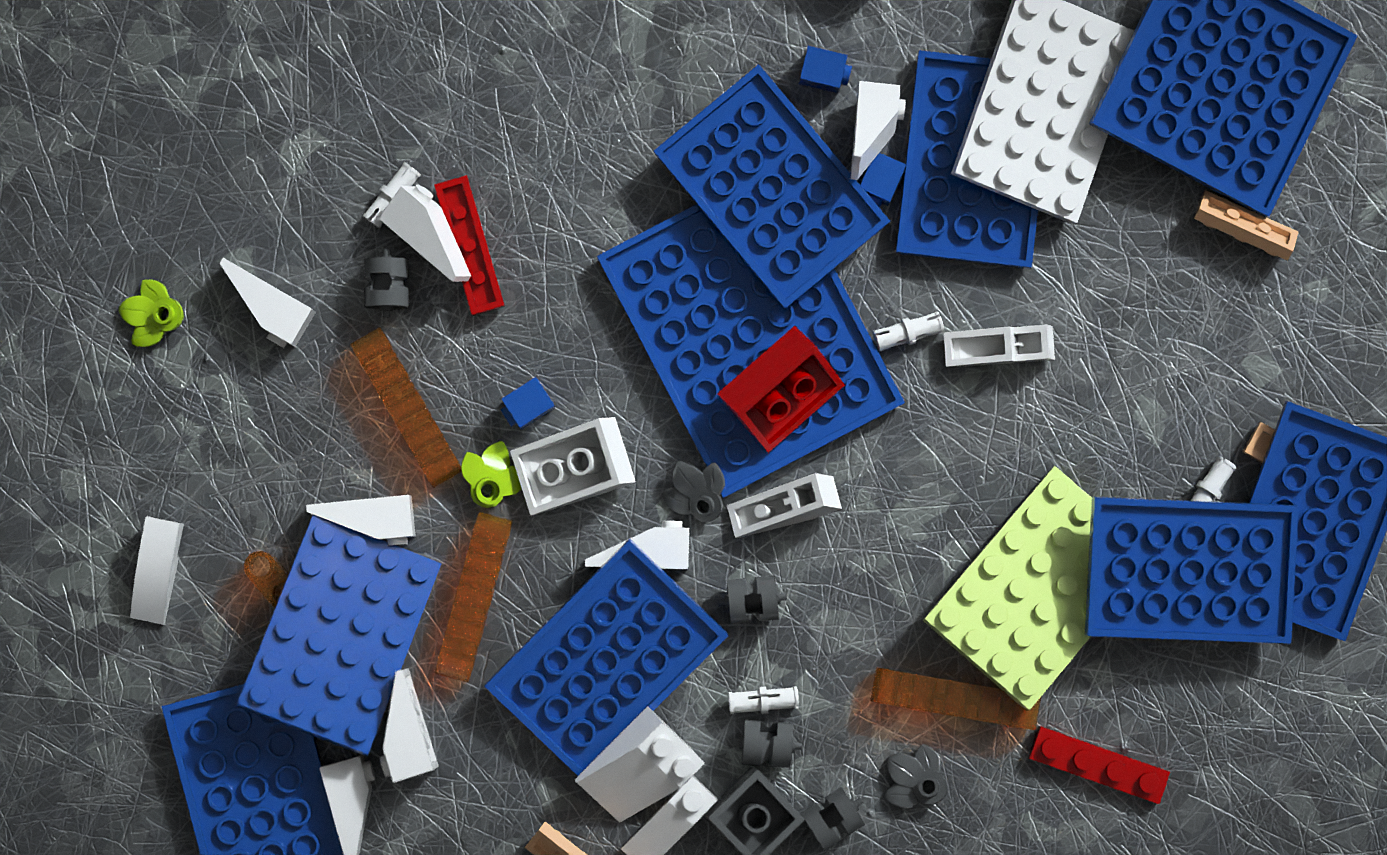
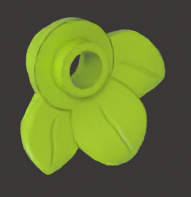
[118,280,184,347]
[461,441,522,508]

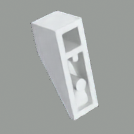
[850,81,906,180]
[379,185,471,282]
[220,258,316,348]
[727,473,842,538]
[306,495,416,546]
[585,521,689,570]
[320,755,375,855]
[621,775,717,855]

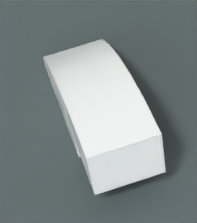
[944,324,1055,367]
[130,516,184,625]

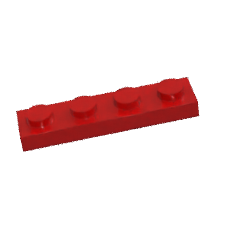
[434,175,505,316]
[1028,726,1170,804]

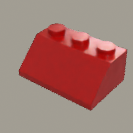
[717,326,845,453]

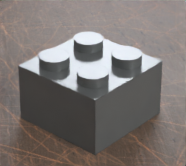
[703,767,805,855]

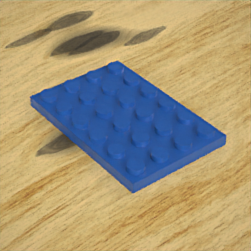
[895,50,1038,269]
[653,64,890,309]
[1248,401,1387,641]
[1085,497,1299,644]
[236,514,441,756]
[484,538,728,776]
[161,684,344,855]

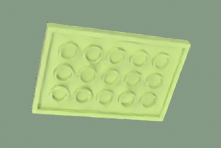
[923,466,1092,711]

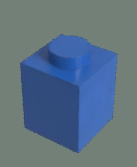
[799,46,852,93]
[860,153,906,208]
[500,377,556,430]

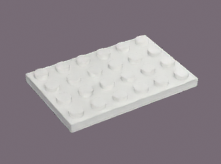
[951,0,1134,224]

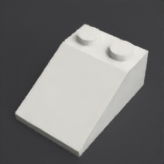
[510,417,636,516]
[380,668,439,782]
[575,706,705,823]

